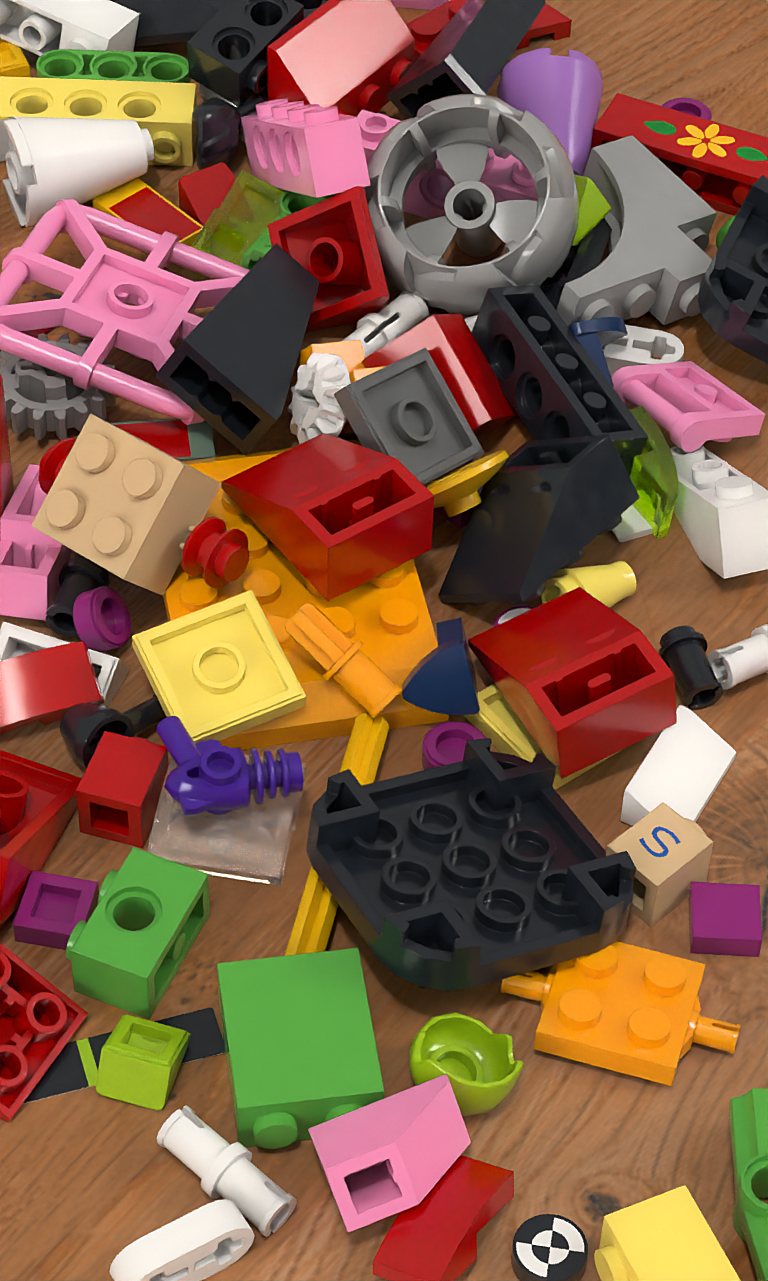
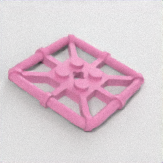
[0,199,250,425]

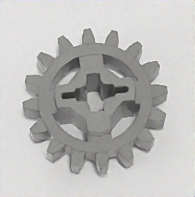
[0,333,116,440]

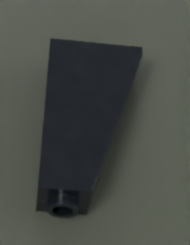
[387,0,546,119]
[155,243,320,455]

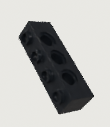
[472,284,649,478]

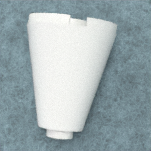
[0,116,154,227]

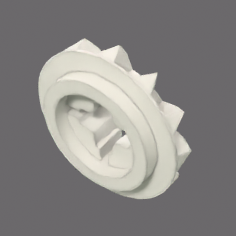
[287,353,351,445]

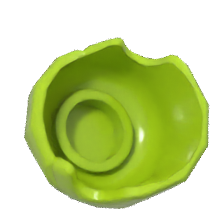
[409,1012,524,1116]

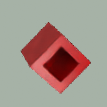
[76,731,169,848]

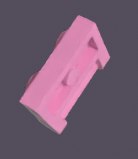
[611,361,765,453]

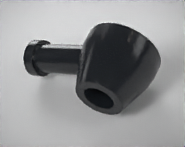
[60,693,167,768]

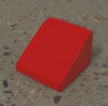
[178,162,254,240]

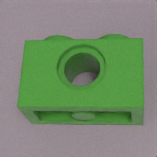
[66,847,210,1020]

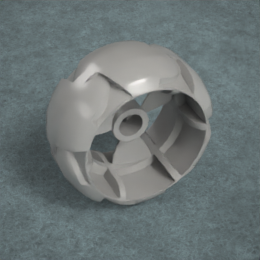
[364,94,579,316]

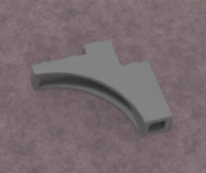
[556,135,717,326]

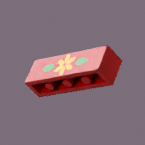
[591,93,768,216]

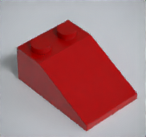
[0,750,82,926]

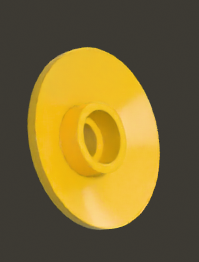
[424,449,509,518]

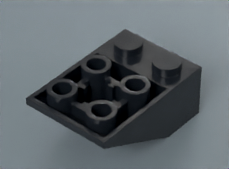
[438,434,640,606]

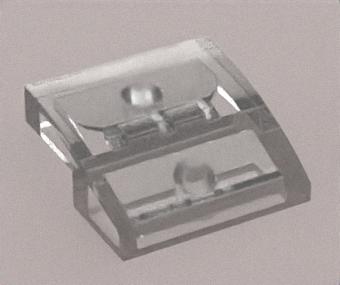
[147,754,307,886]

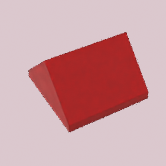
[267,186,389,332]
[362,313,517,436]

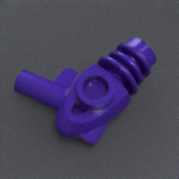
[156,716,303,815]

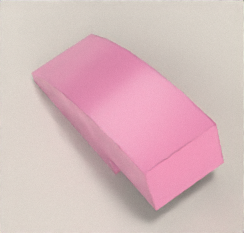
[0,464,72,621]

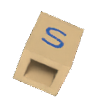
[606,802,714,927]

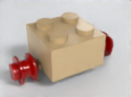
[31,413,249,596]

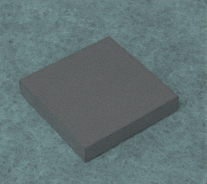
[334,347,485,485]

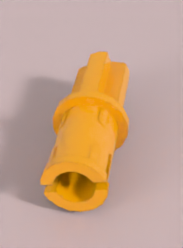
[285,602,402,718]

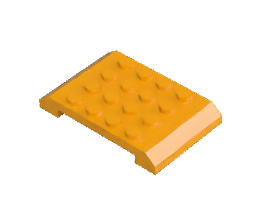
[163,439,449,750]

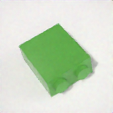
[217,948,384,1149]

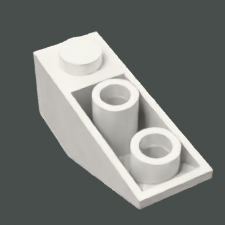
[0,0,139,56]
[649,446,768,579]

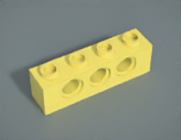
[0,76,197,166]

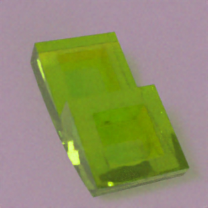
[191,170,284,267]
[629,406,678,539]

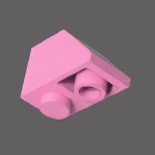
[308,1074,471,1233]

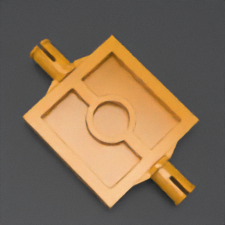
[501,941,741,1086]

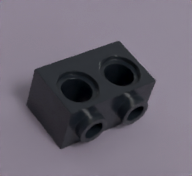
[187,0,304,107]

